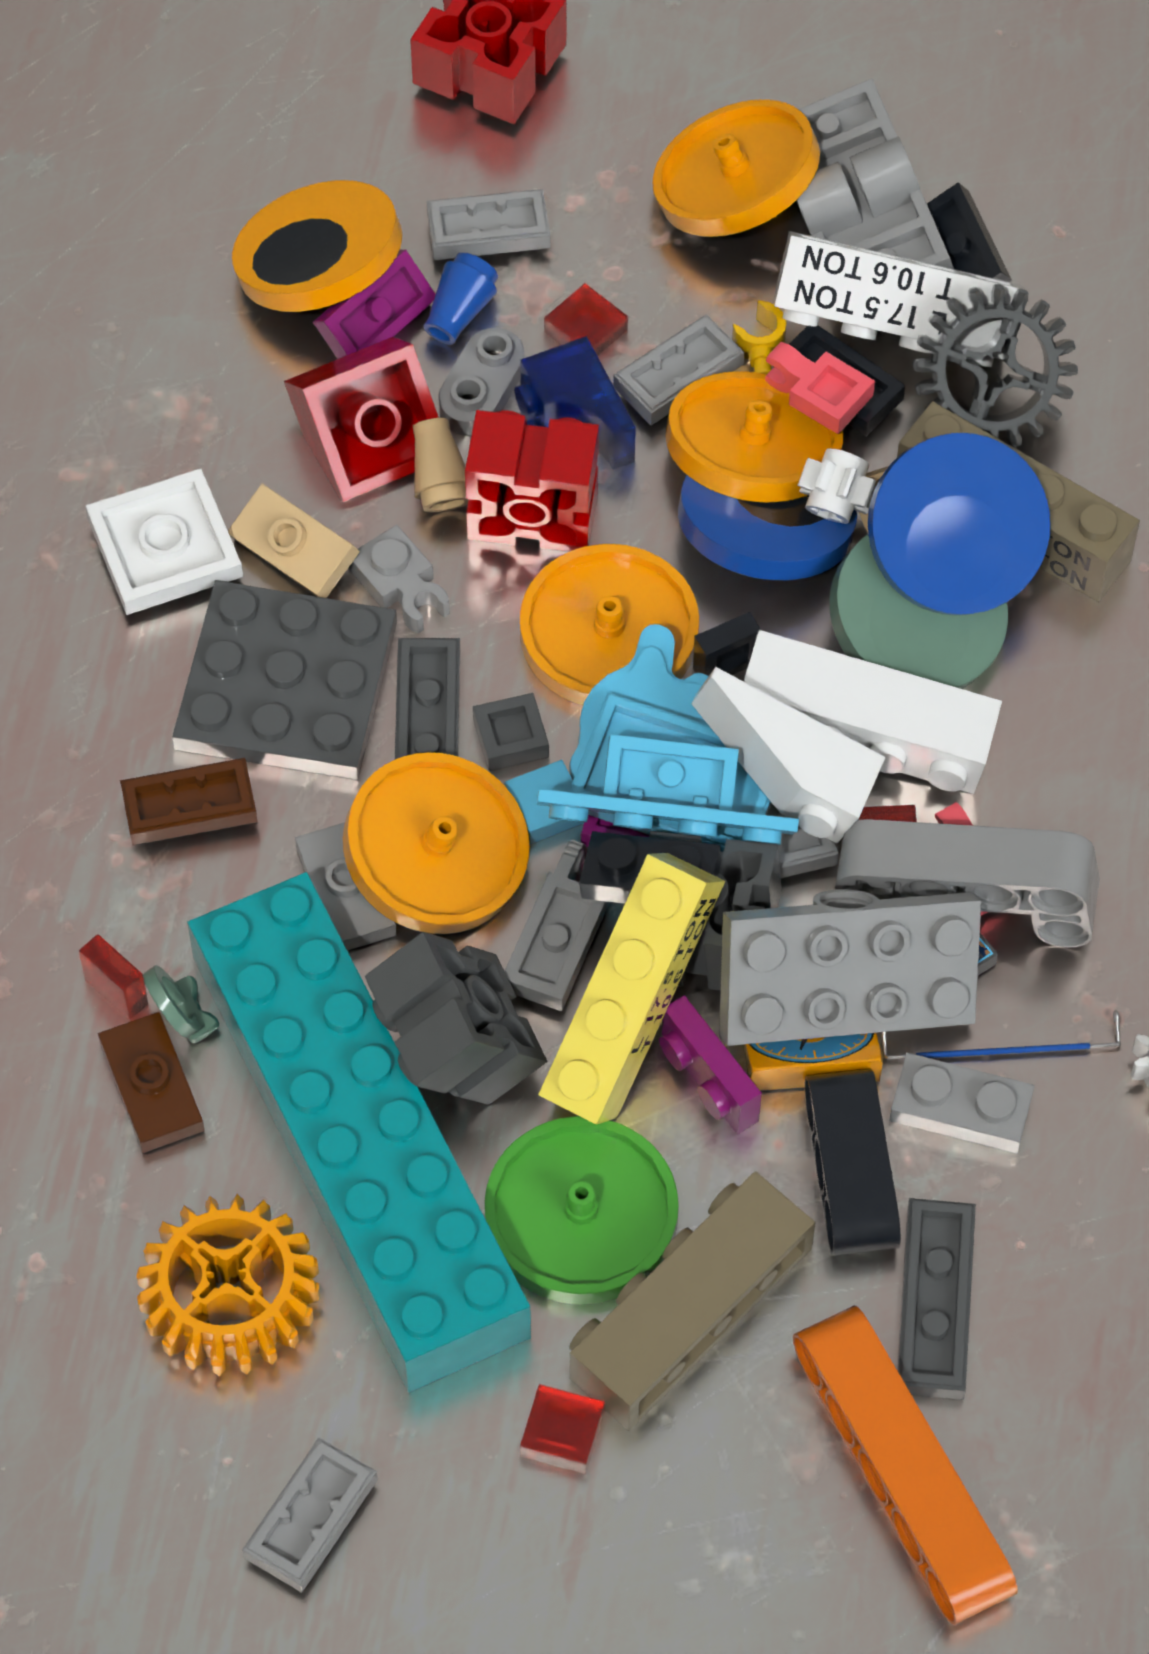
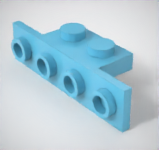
[537,734,799,845]

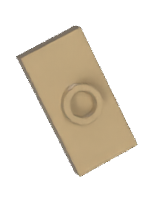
[228,484,360,598]

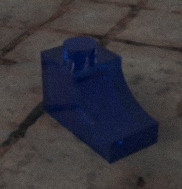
[514,336,636,469]

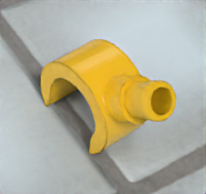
[732,300,786,374]

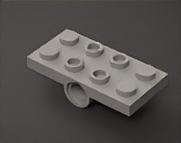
[796,78,954,269]
[719,889,981,1046]

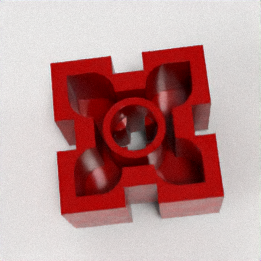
[410,0,567,124]
[465,410,599,552]

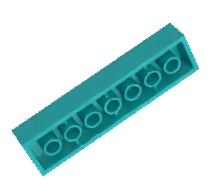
[187,872,531,1393]

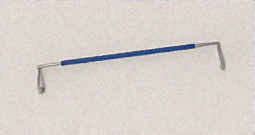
[881,1010,1121,1059]

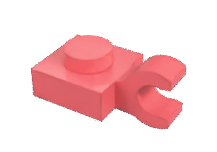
[765,342,875,434]

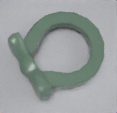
[143,965,219,1043]

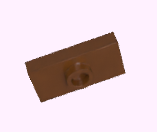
[120,758,258,845]
[98,1012,205,1153]

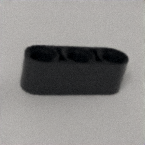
[805,1069,901,1256]

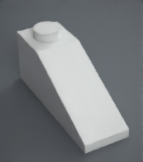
[691,667,885,844]

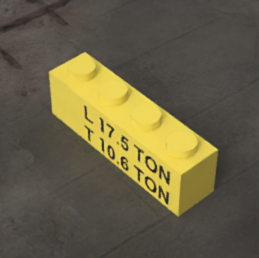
[538,853,726,1125]

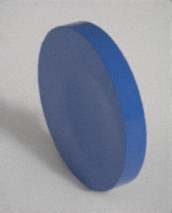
[868,433,1050,615]

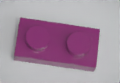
[313,249,436,359]
[659,995,762,1135]

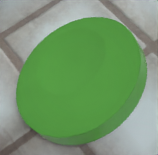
[485,1116,679,1305]

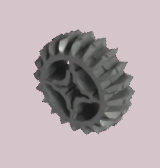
[913,284,1078,447]

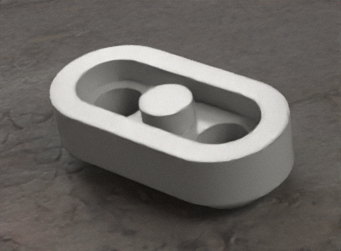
[439,328,525,435]

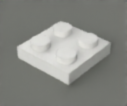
[85,468,243,615]

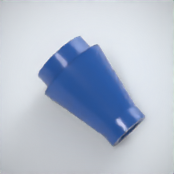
[423,253,498,345]

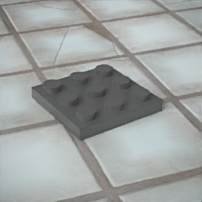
[172,580,397,780]

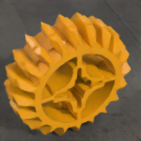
[136,1194,320,1377]

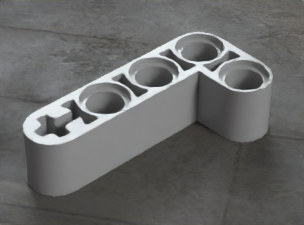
[835,819,1100,948]

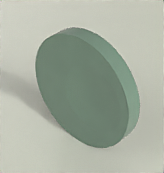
[829,534,1008,689]

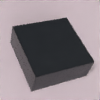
[693,612,761,676]

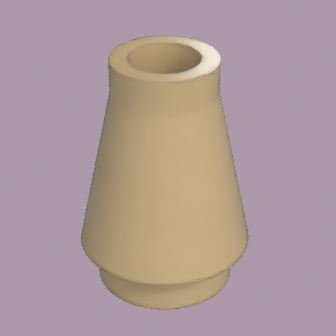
[413,418,469,512]

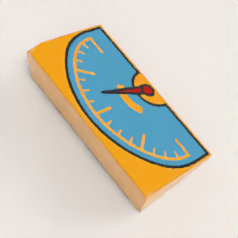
[744,1033,883,1091]

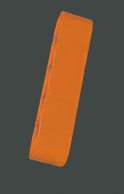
[793,1305,1017,1625]

